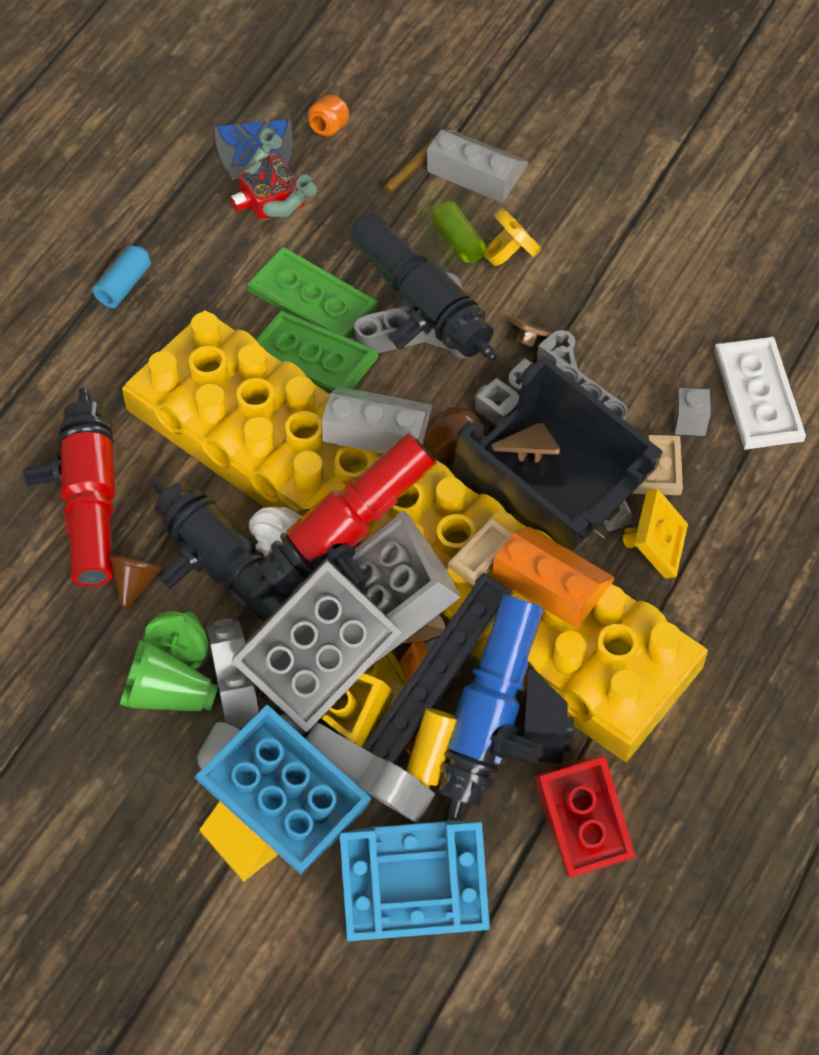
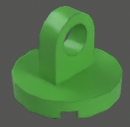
[143,611,209,670]

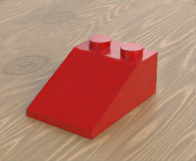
[533,755,636,878]

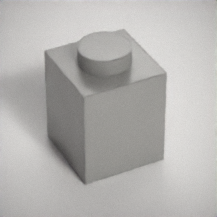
[674,388,711,436]

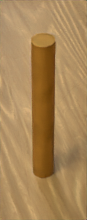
[383,135,437,195]

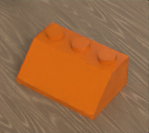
[492,527,614,629]

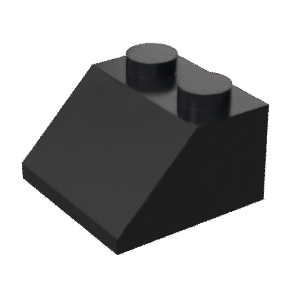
[521,669,574,764]

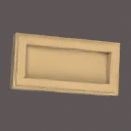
[448,518,513,586]

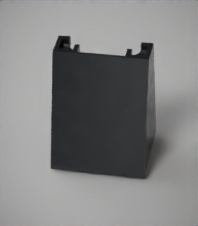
[452,357,663,550]

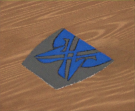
[214,119,293,179]

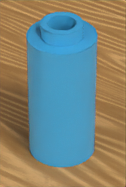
[93,246,151,308]

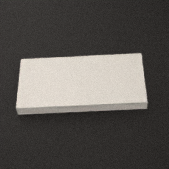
[714,337,806,450]

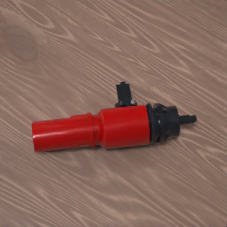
[23,387,116,587]
[250,432,437,601]

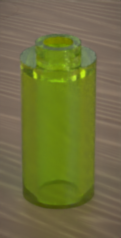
[432,201,486,263]

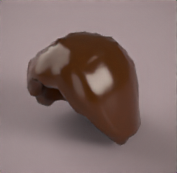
[423,407,484,464]

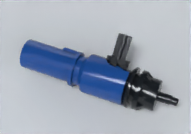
[437,594,544,821]

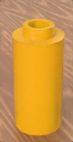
[406,708,457,788]

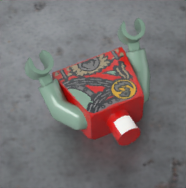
[230,128,317,220]

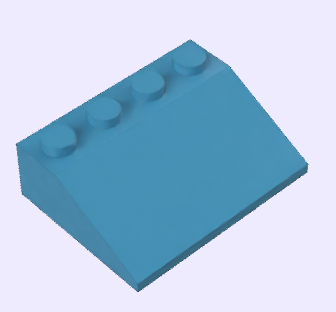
[195,705,371,874]

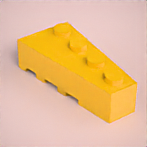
[321,673,394,748]

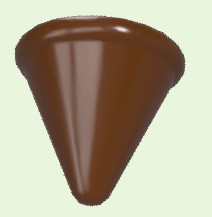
[109,554,162,609]

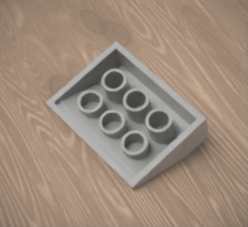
[353,511,461,667]
[231,558,402,732]

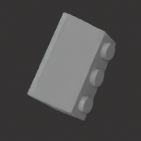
[427,130,529,203]
[322,386,432,454]

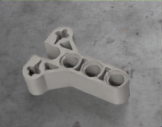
[354,273,468,358]
[508,330,628,421]
[305,722,435,823]

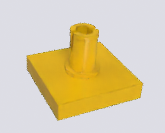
[623,488,688,579]

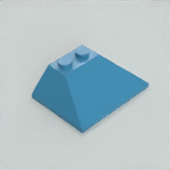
[340,821,490,941]

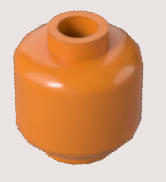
[308,94,349,137]

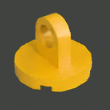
[484,208,541,266]

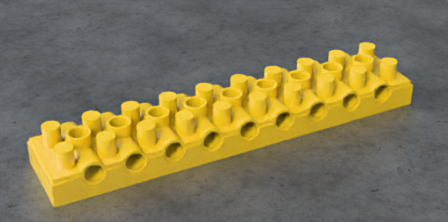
[122,310,708,763]

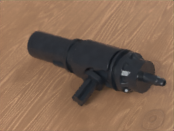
[350,214,497,361]
[151,477,293,623]

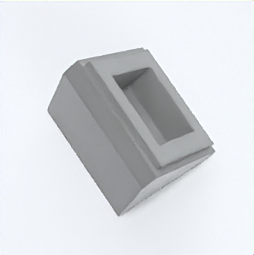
[603,500,633,531]

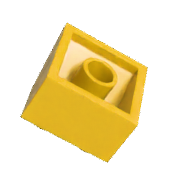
[200,802,278,882]

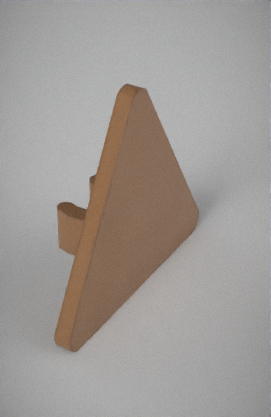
[505,315,552,347]
[492,423,560,462]

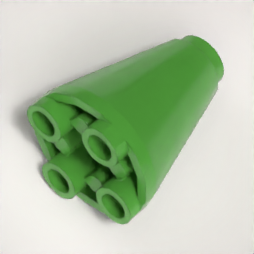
[120,640,218,711]

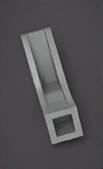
[207,619,259,729]

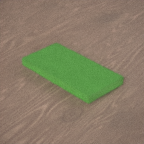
[247,247,378,338]
[256,311,379,394]

